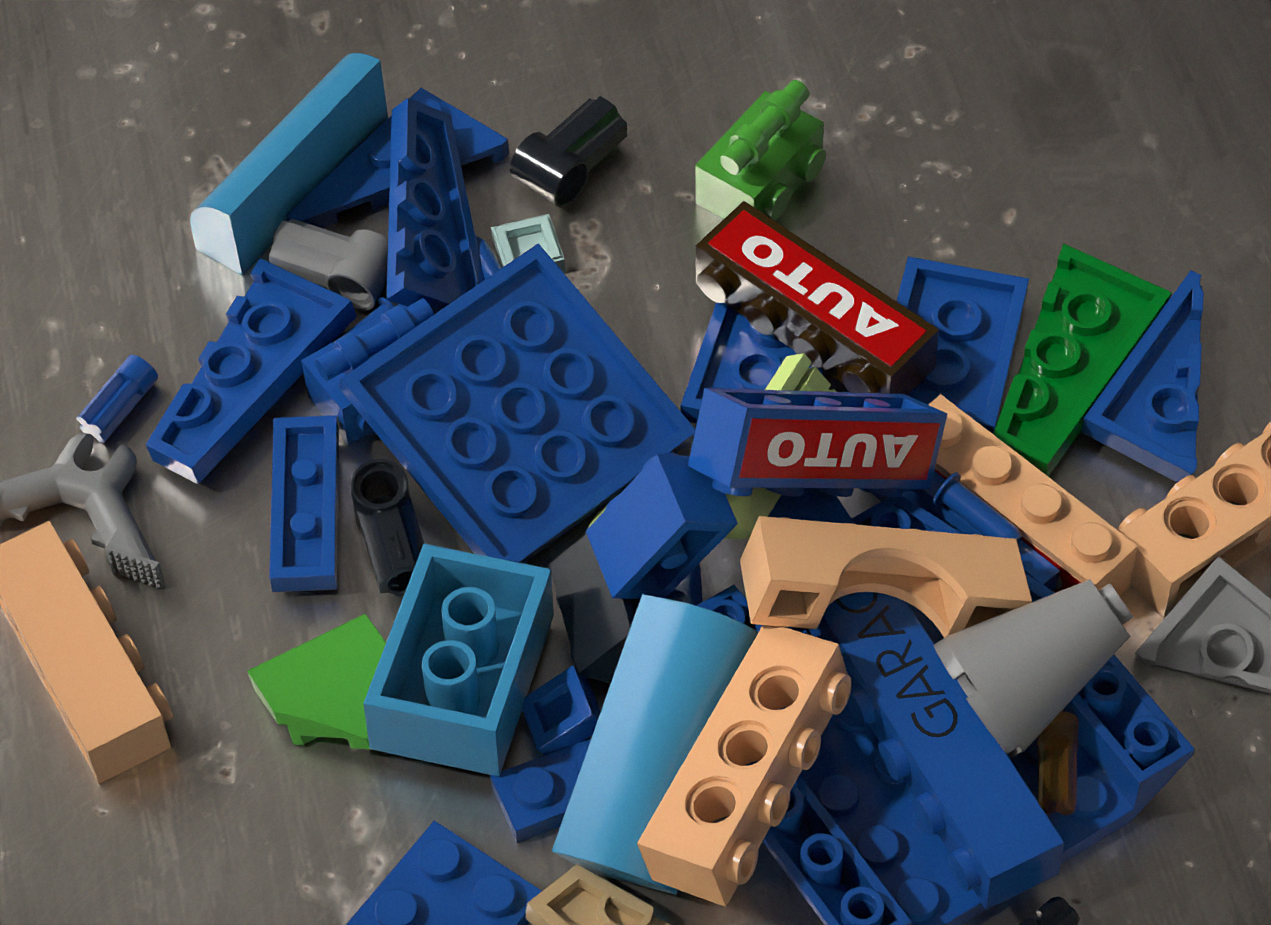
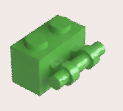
[695,80,826,220]

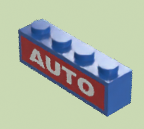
[688,388,947,497]

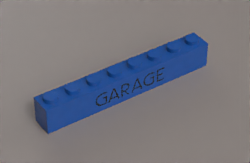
[768,488,1064,910]

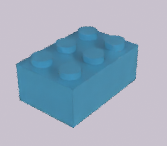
[363,544,554,777]

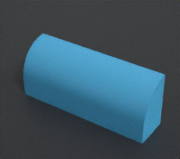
[190,53,388,276]
[552,594,759,895]

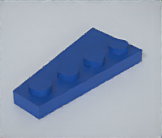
[387,98,484,314]

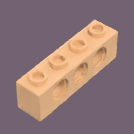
[1117,422,1271,618]
[637,625,851,907]

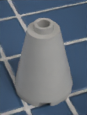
[933,579,1134,758]

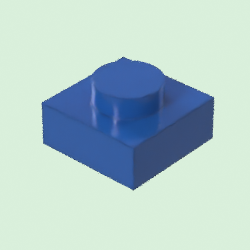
[522,665,601,755]

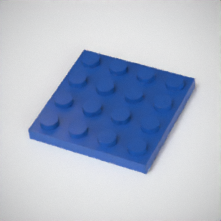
[339,243,696,564]

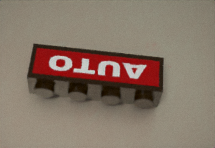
[695,201,939,395]

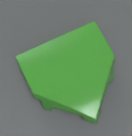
[247,614,386,750]

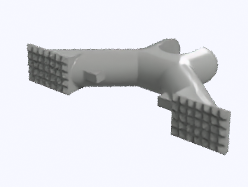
[0,433,165,589]

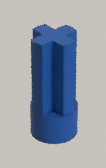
[76,355,158,443]

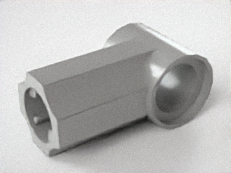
[269,219,388,311]

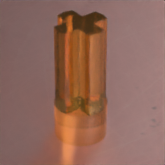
[1037,711,1079,815]

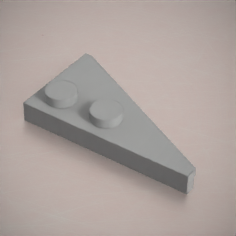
[1135,557,1271,694]

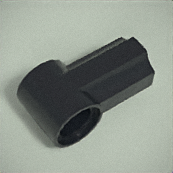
[509,96,628,208]
[350,459,425,597]

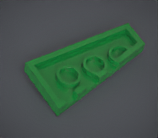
[993,243,1172,477]

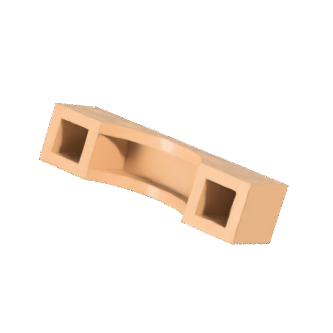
[740,516,1032,638]

